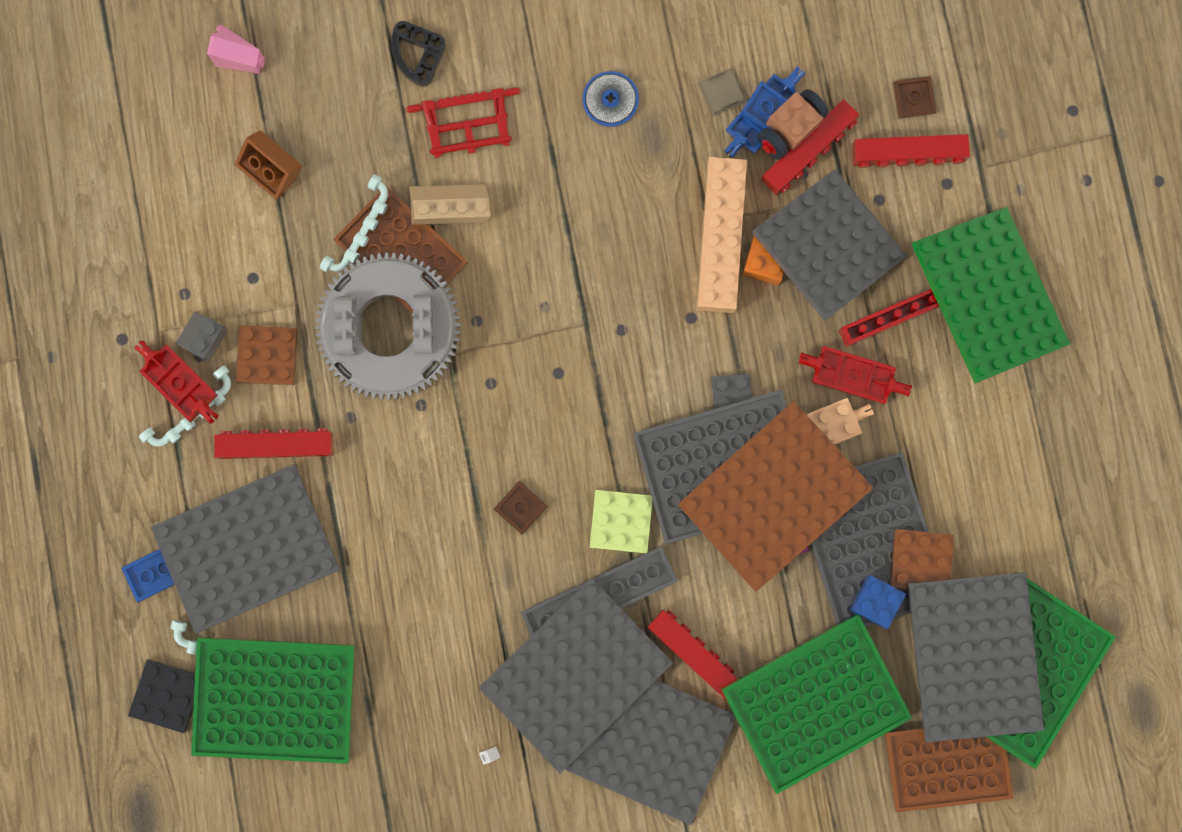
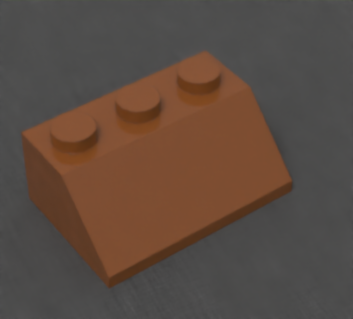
[234,130,302,200]

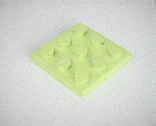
[590,490,652,553]

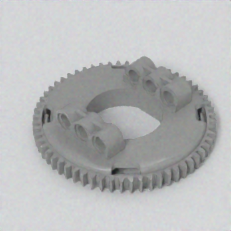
[315,253,462,400]

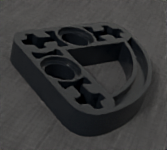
[391,21,446,87]

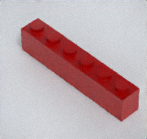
[761,99,860,196]
[852,134,970,168]
[839,289,940,348]
[214,428,334,459]
[647,610,741,701]

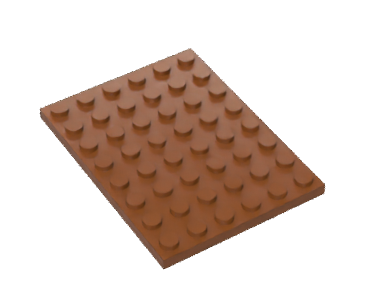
[678,401,873,592]

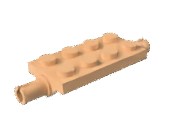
[807,398,874,445]

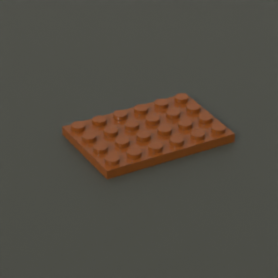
[333,186,468,313]
[885,728,1013,813]

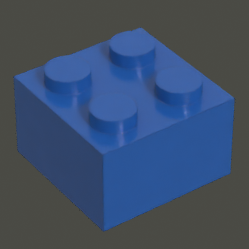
[849,575,906,629]

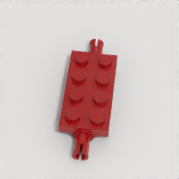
[135,340,219,424]
[798,346,912,405]

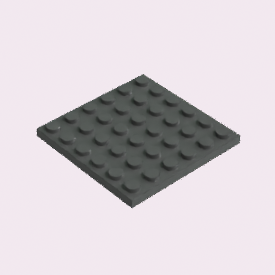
[752,169,907,321]

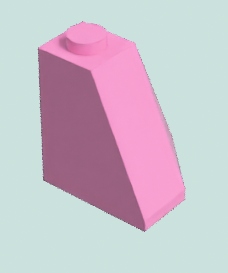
[207,25,265,74]

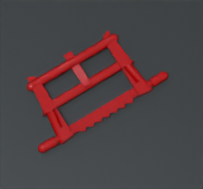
[406,87,521,159]

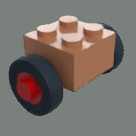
[757,89,828,160]

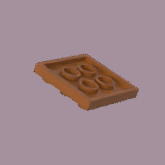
[236,325,298,385]
[890,529,954,589]

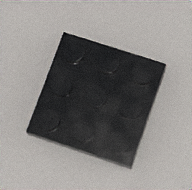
[128,659,195,733]

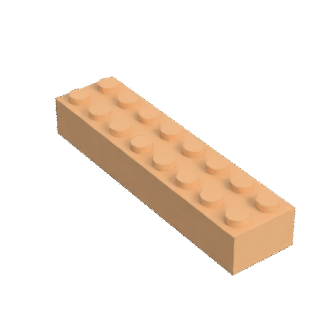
[697,157,747,313]

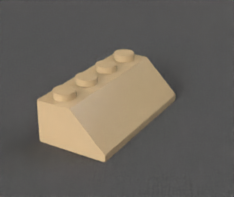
[410,184,490,225]

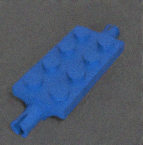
[724,67,805,158]

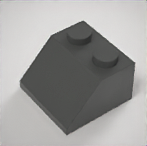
[175,311,228,362]

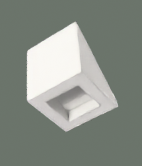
[479,746,500,764]

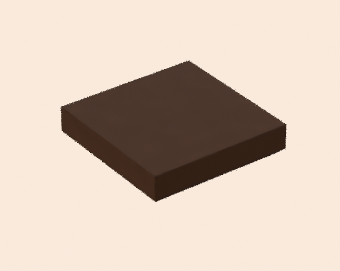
[892,76,936,119]
[493,481,548,535]

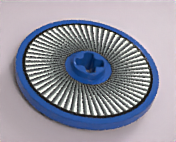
[583,71,639,127]

